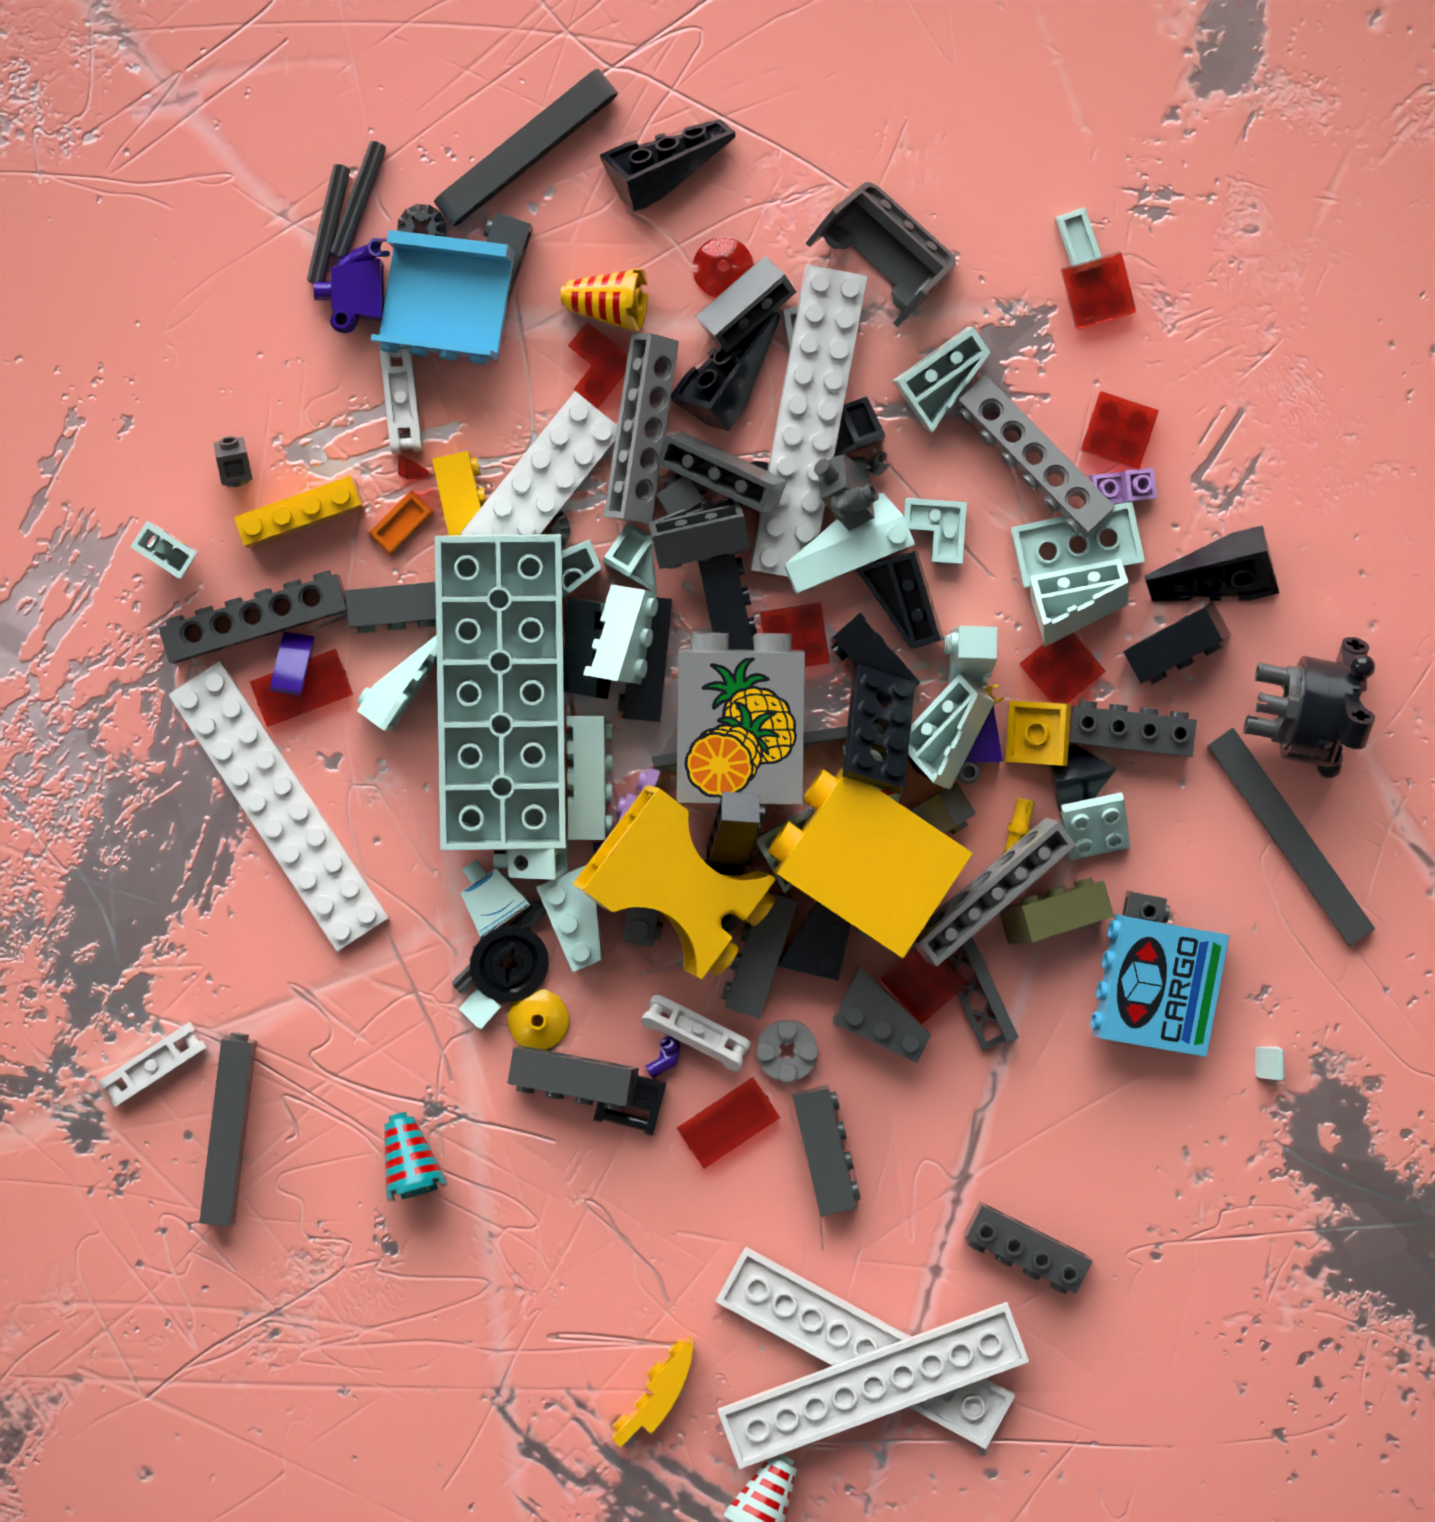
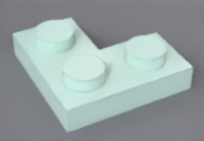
[904,498,967,564]

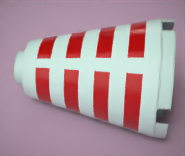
[723,1454,797,1522]

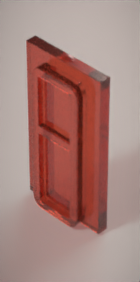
[249,649,354,727]
[677,1077,780,1169]

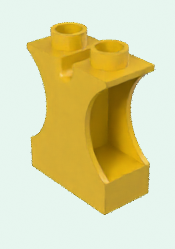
[572,785,776,980]

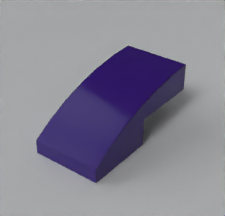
[270,631,314,696]

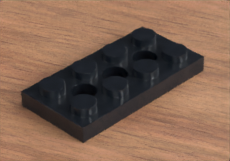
[842,664,915,794]

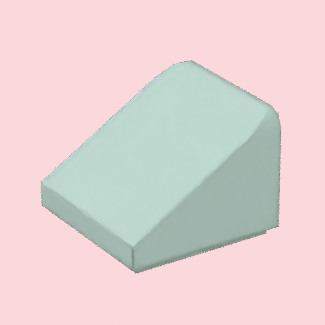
[459,988,502,1030]
[1255,1046,1285,1080]

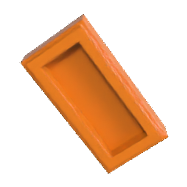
[369,490,434,555]

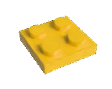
[1005,700,1071,766]

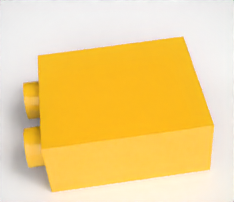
[767,768,973,958]

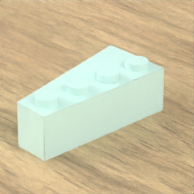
[944,626,998,689]
[567,716,612,840]

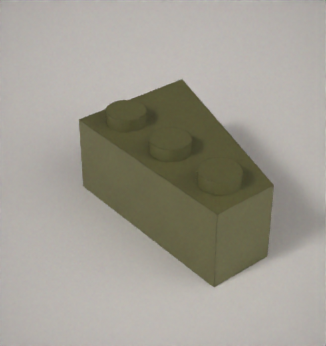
[999,877,1114,944]

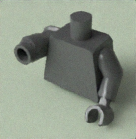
[814,451,889,531]

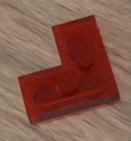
[568,322,628,409]

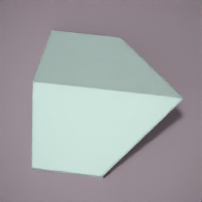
[603,523,657,592]

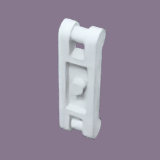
[380,348,423,455]
[641,995,751,1071]
[98,1022,207,1107]

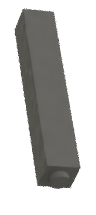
[199,1032,257,1227]

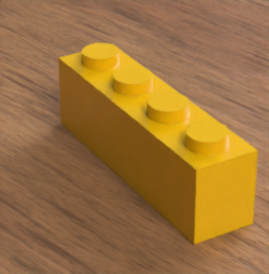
[432,451,487,535]
[234,476,365,548]

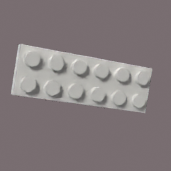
[460,391,617,535]

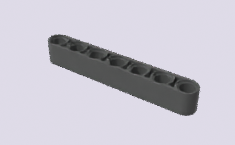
[434,69,618,227]

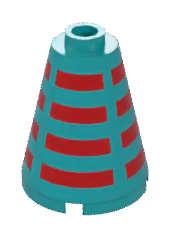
[384,1112,447,1201]

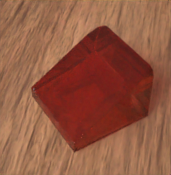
[398,453,432,480]

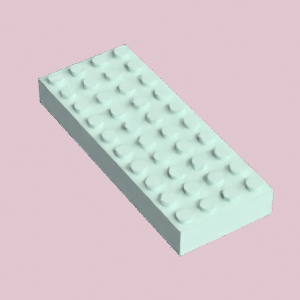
[435,534,566,850]

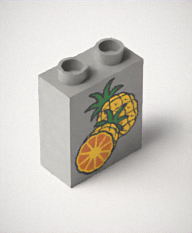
[677,633,805,804]

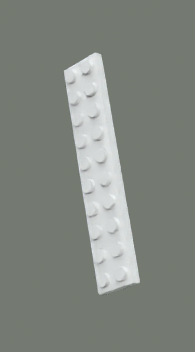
[749,264,867,577]
[169,661,389,951]
[716,1246,1015,1449]
[718,1302,1030,1469]

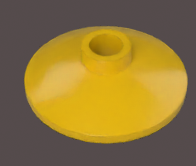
[508,989,569,1050]

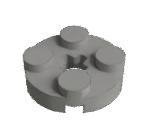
[757,1020,818,1082]

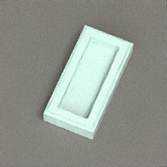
[1055,207,1105,277]

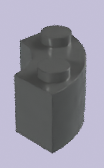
[909,782,976,835]

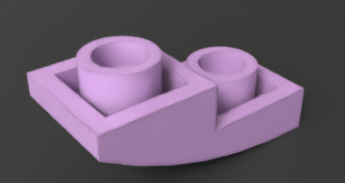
[1088,468,1157,504]
[615,767,661,821]

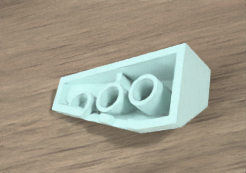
[784,493,915,594]
[357,636,437,731]

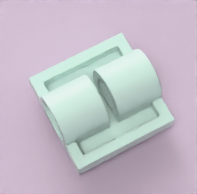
[1060,792,1130,861]

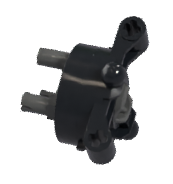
[1244,637,1375,778]

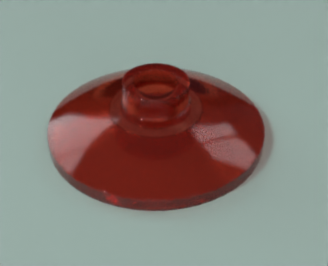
[693,237,754,298]

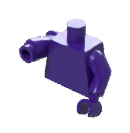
[314,238,390,333]

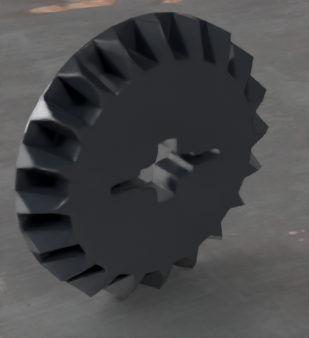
[469,924,549,1002]

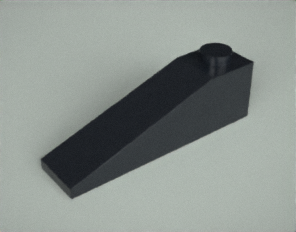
[600,119,736,212]
[670,312,781,431]
[1145,525,1280,601]

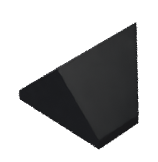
[834,396,886,457]
[1049,745,1116,811]

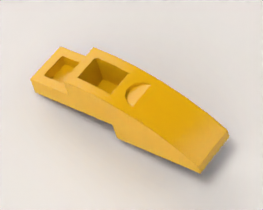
[612,1336,694,1448]

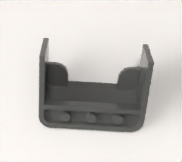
[805,182,956,327]

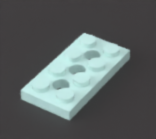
[1010,501,1145,588]

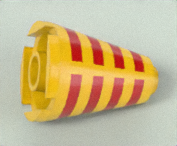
[560,269,648,332]

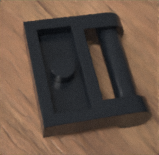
[593,1075,667,1136]

